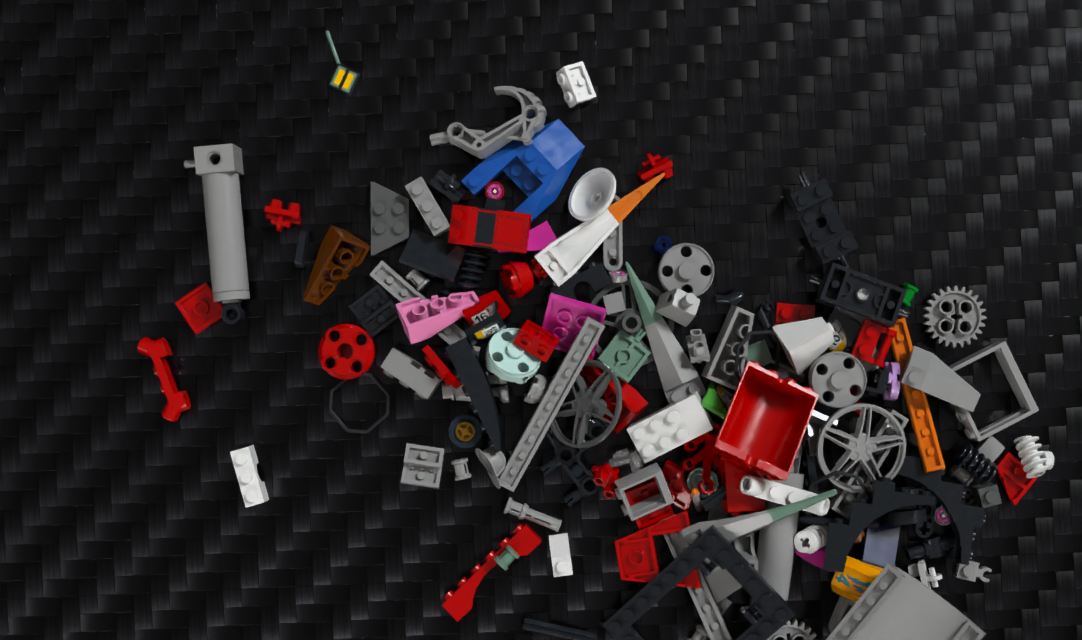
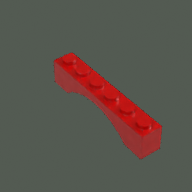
[442,523,542,622]

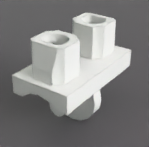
[908,559,942,589]

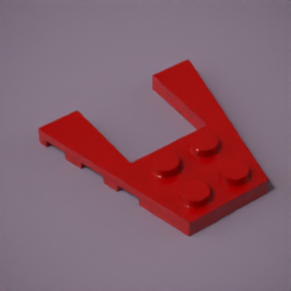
[615,510,701,589]

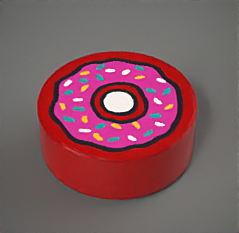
[485,182,504,200]

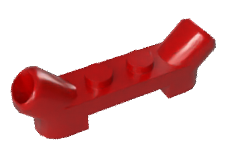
[137,337,191,422]

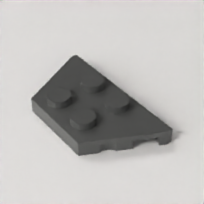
[371,182,410,256]

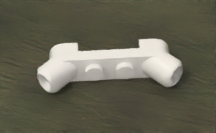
[740,474,830,516]

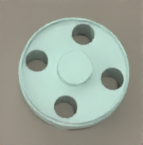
[485,328,541,384]

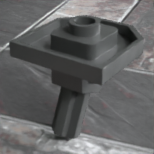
[803,410,838,457]

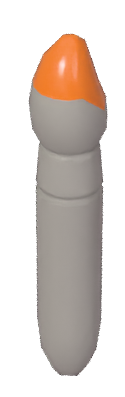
[691,488,702,512]

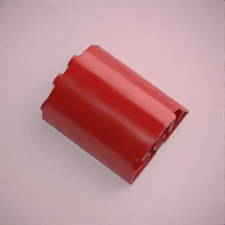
[713,361,819,481]

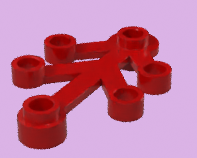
[682,422,721,495]

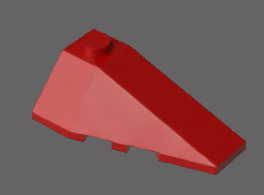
[580,357,649,434]

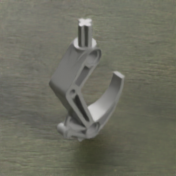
[430,86,547,159]

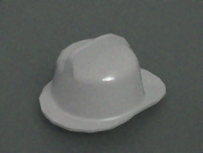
[475,446,506,489]

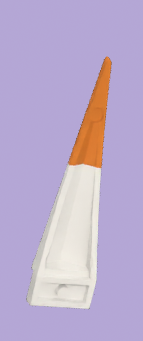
[534,173,665,287]

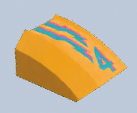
[831,556,883,602]

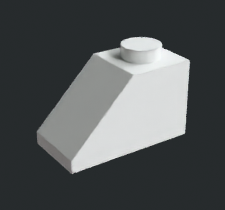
[549,533,573,577]

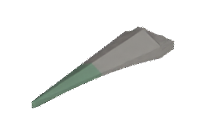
[625,262,706,405]
[681,489,837,544]

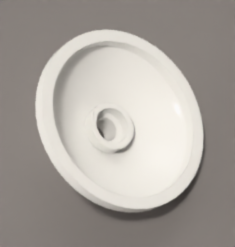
[568,168,616,221]

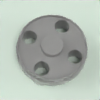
[658,243,714,297]
[808,351,867,408]

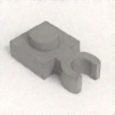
[954,561,992,582]

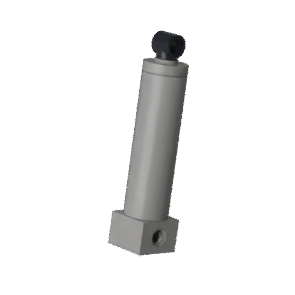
[184,143,250,324]

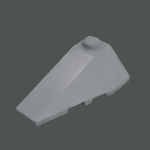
[899,346,981,412]

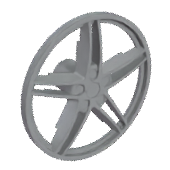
[817,403,906,493]

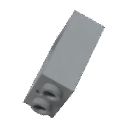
[614,462,674,521]

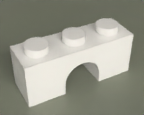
[230,445,269,508]

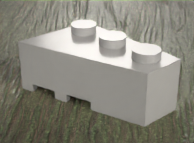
[381,347,442,399]

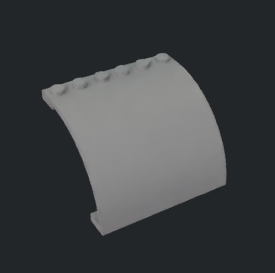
[826,563,986,640]

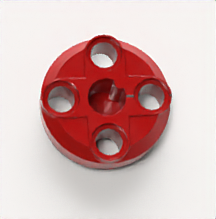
[318,324,375,380]

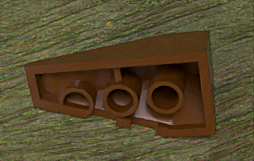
[302,225,371,305]

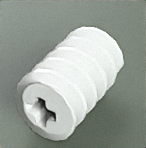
[1013,435,1050,479]
[794,524,828,554]

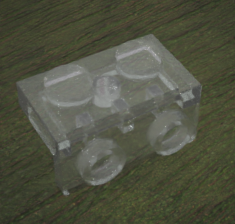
[609,448,644,474]

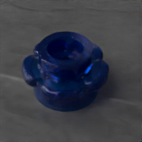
[654,236,673,254]

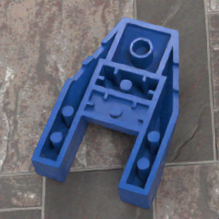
[462,119,585,224]

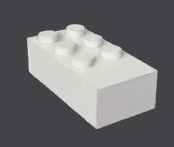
[626,391,715,463]

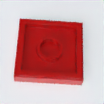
[175,282,224,335]

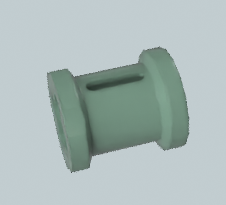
[494,545,520,571]

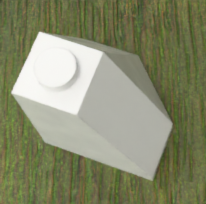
[772,317,835,375]

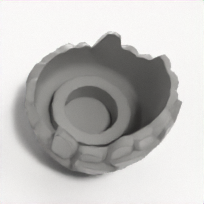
[524,374,548,404]

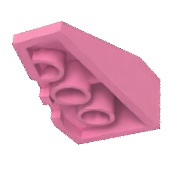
[395,291,480,344]

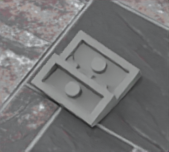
[401,443,445,489]

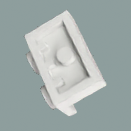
[556,61,597,108]

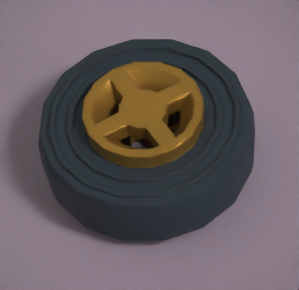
[448,414,483,448]

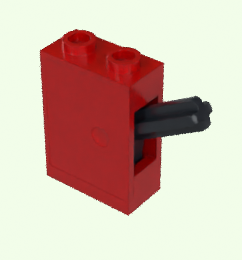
[700,459,766,516]

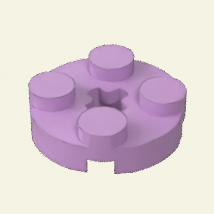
[883,362,901,401]

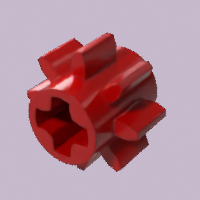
[530,258,549,278]

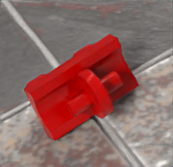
[636,152,673,183]
[264,199,301,232]
[591,463,625,499]

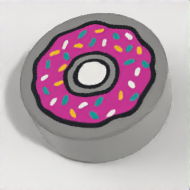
[608,269,628,283]
[934,505,950,525]

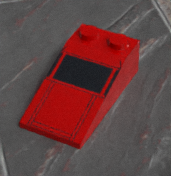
[448,204,532,253]

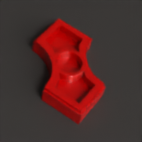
[662,459,693,510]

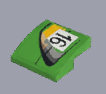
[701,380,734,419]

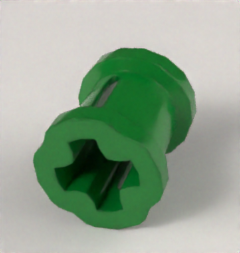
[902,282,919,307]

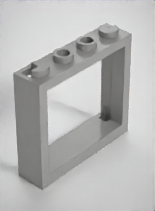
[948,341,1039,442]

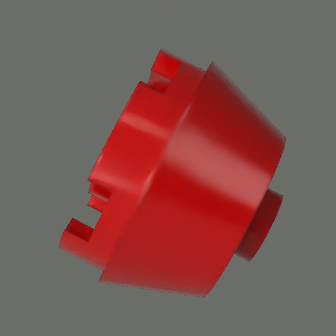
[500,262,534,299]

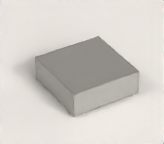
[603,292,626,315]

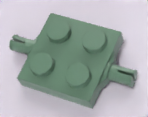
[597,328,651,384]

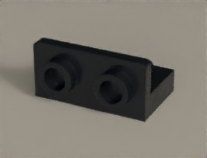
[863,369,889,397]

